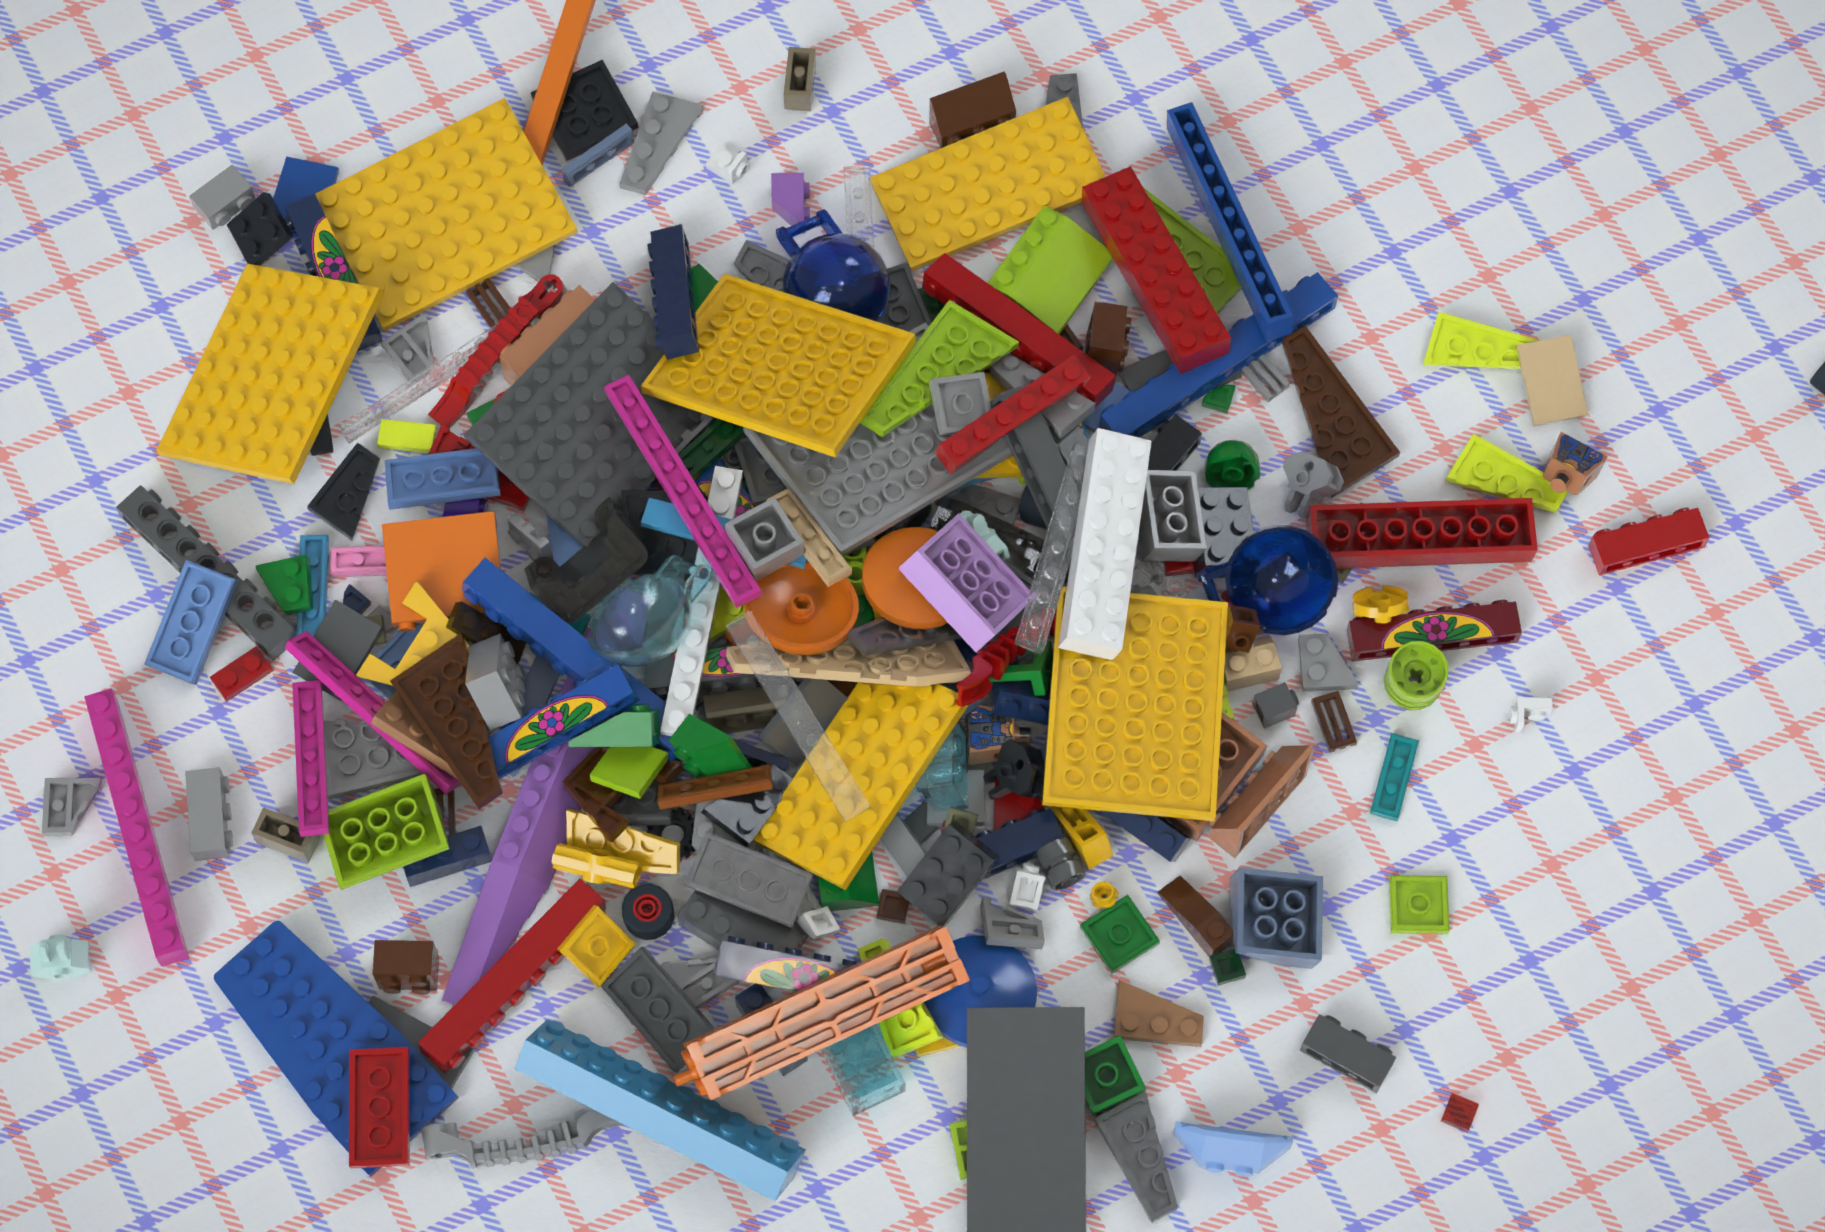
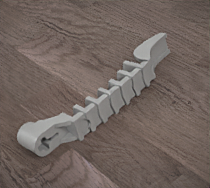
[421,1110,624,1169]

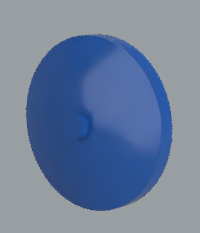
[924,935,1037,1048]

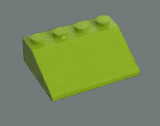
[988,206,1114,334]
[323,774,450,890]

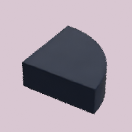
[343,584,371,614]

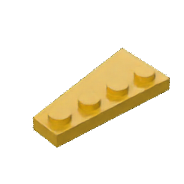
[566,808,680,874]

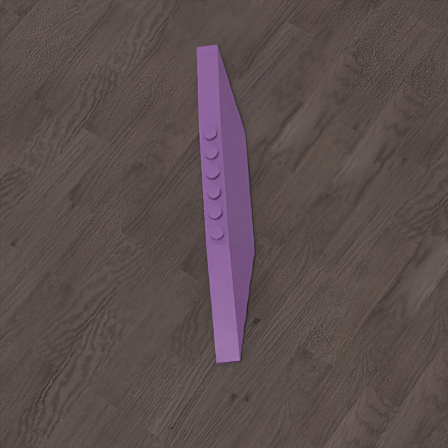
[442,596,624,1005]

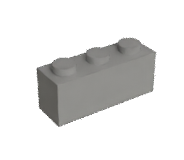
[185,767,233,861]

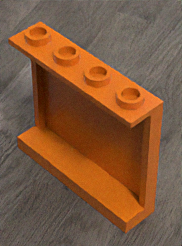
[382,511,501,631]

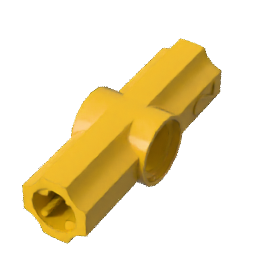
[552,843,642,889]

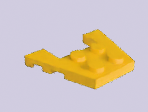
[356,582,470,685]

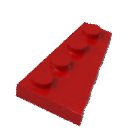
[429,424,530,511]

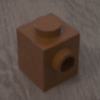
[1225,605,1260,653]

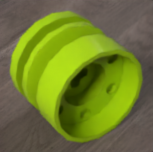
[1384,641,1449,710]

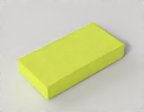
[377,419,437,453]

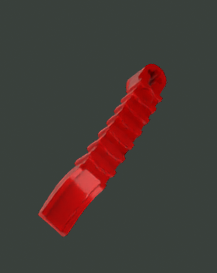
[428,274,567,429]
[955,607,1056,707]

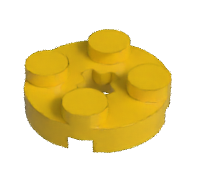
[1352,585,1409,623]

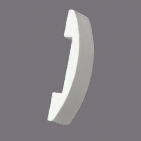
[763,848,841,939]

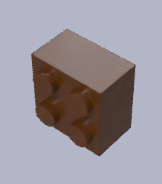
[1085,301,1131,380]
[372,940,439,994]

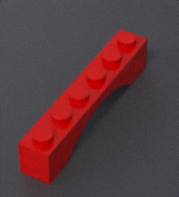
[934,354,1091,475]

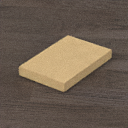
[1516,334,1588,426]

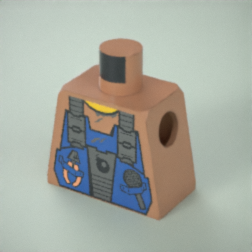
[1543,432,1607,495]
[966,705,1031,765]

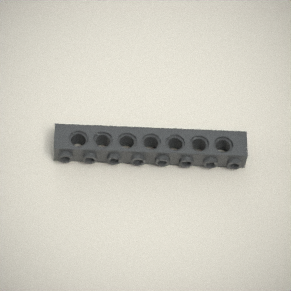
[116,485,297,661]

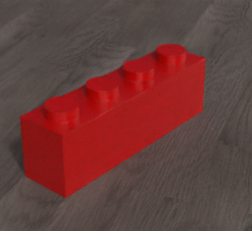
[1588,507,1709,576]

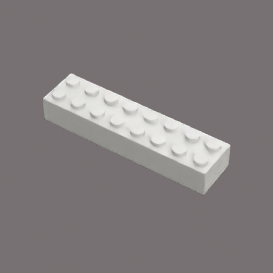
[1058,428,1152,660]

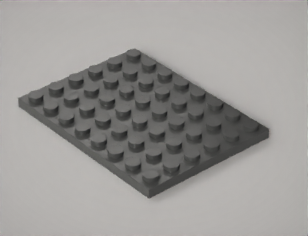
[464,282,703,551]

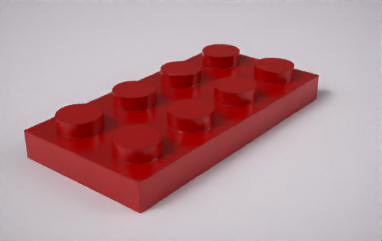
[349,1047,410,1168]

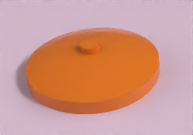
[861,527,948,629]
[744,560,859,655]

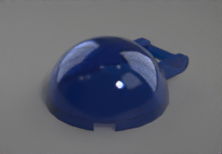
[776,209,891,321]
[1196,525,1338,635]

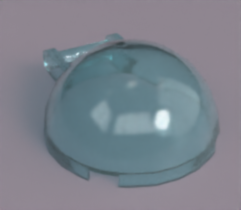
[588,555,713,667]

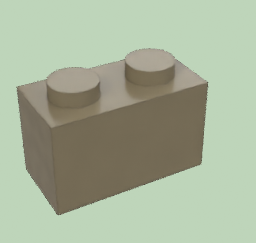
[784,47,816,111]
[251,807,320,863]

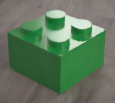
[1085,1035,1146,1117]

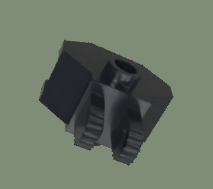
[983,739,1045,799]

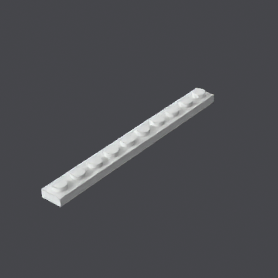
[660,466,743,736]

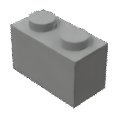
[189,165,256,230]

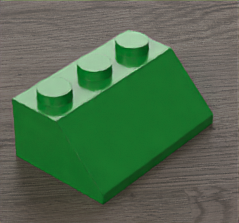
[669,713,752,778]
[818,851,879,912]

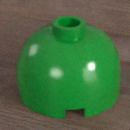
[1205,440,1260,490]

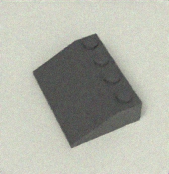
[677,890,809,953]

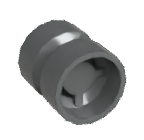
[1036,837,1086,891]

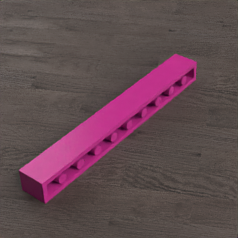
[84,688,189,967]

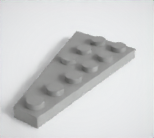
[324,719,490,800]

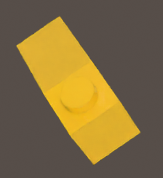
[1041,797,1113,870]

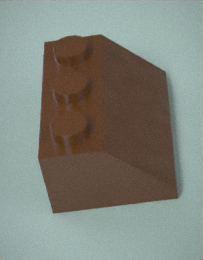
[929,71,1016,148]

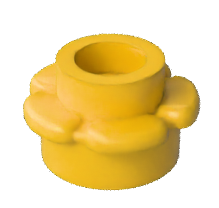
[1090,882,1118,909]

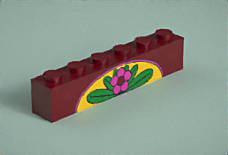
[1346,599,1522,662]

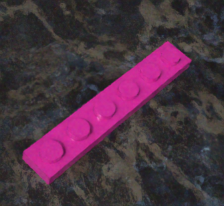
[292,680,329,837]

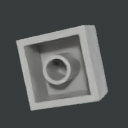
[725,497,804,581]

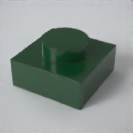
[1209,949,1246,986]

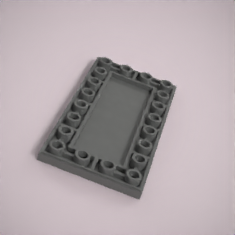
[967,1007,1086,1232]

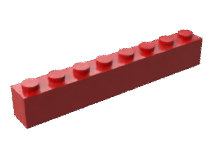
[922,253,1116,408]
[418,878,606,1073]

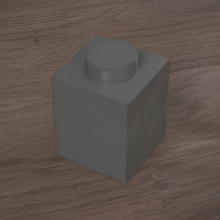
[1252,682,1299,729]

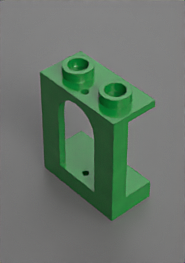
[981,641,1053,699]

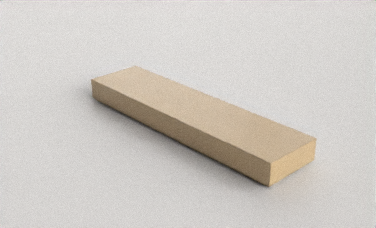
[766,488,852,587]

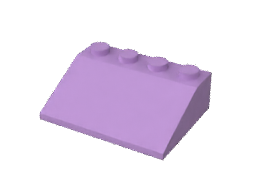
[898,513,1036,652]

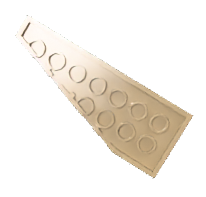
[726,639,971,686]

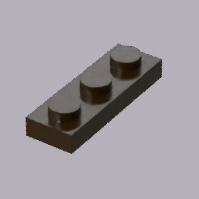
[446,601,526,665]

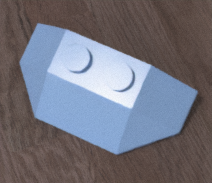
[1173,1121,1293,1177]

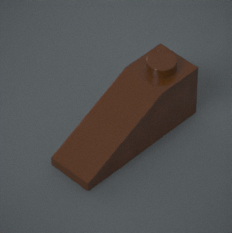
[1157,876,1234,957]

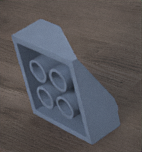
[1229,867,1323,969]

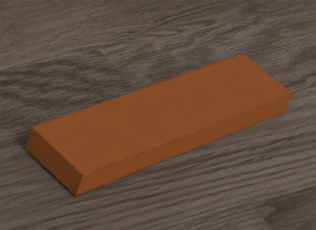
[658,765,773,810]

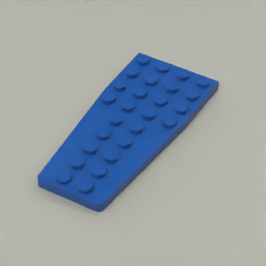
[214,921,459,1177]

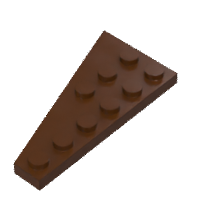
[1282,326,1400,498]
[390,633,503,809]

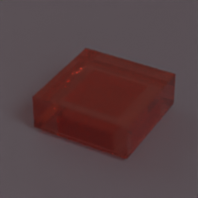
[1441,1093,1479,1133]

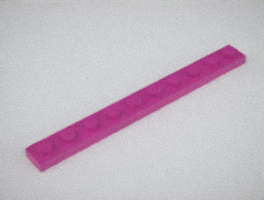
[604,375,761,608]

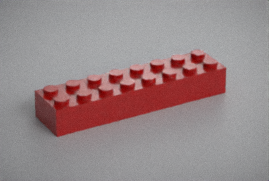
[1081,166,1231,374]
[1306,498,1538,569]

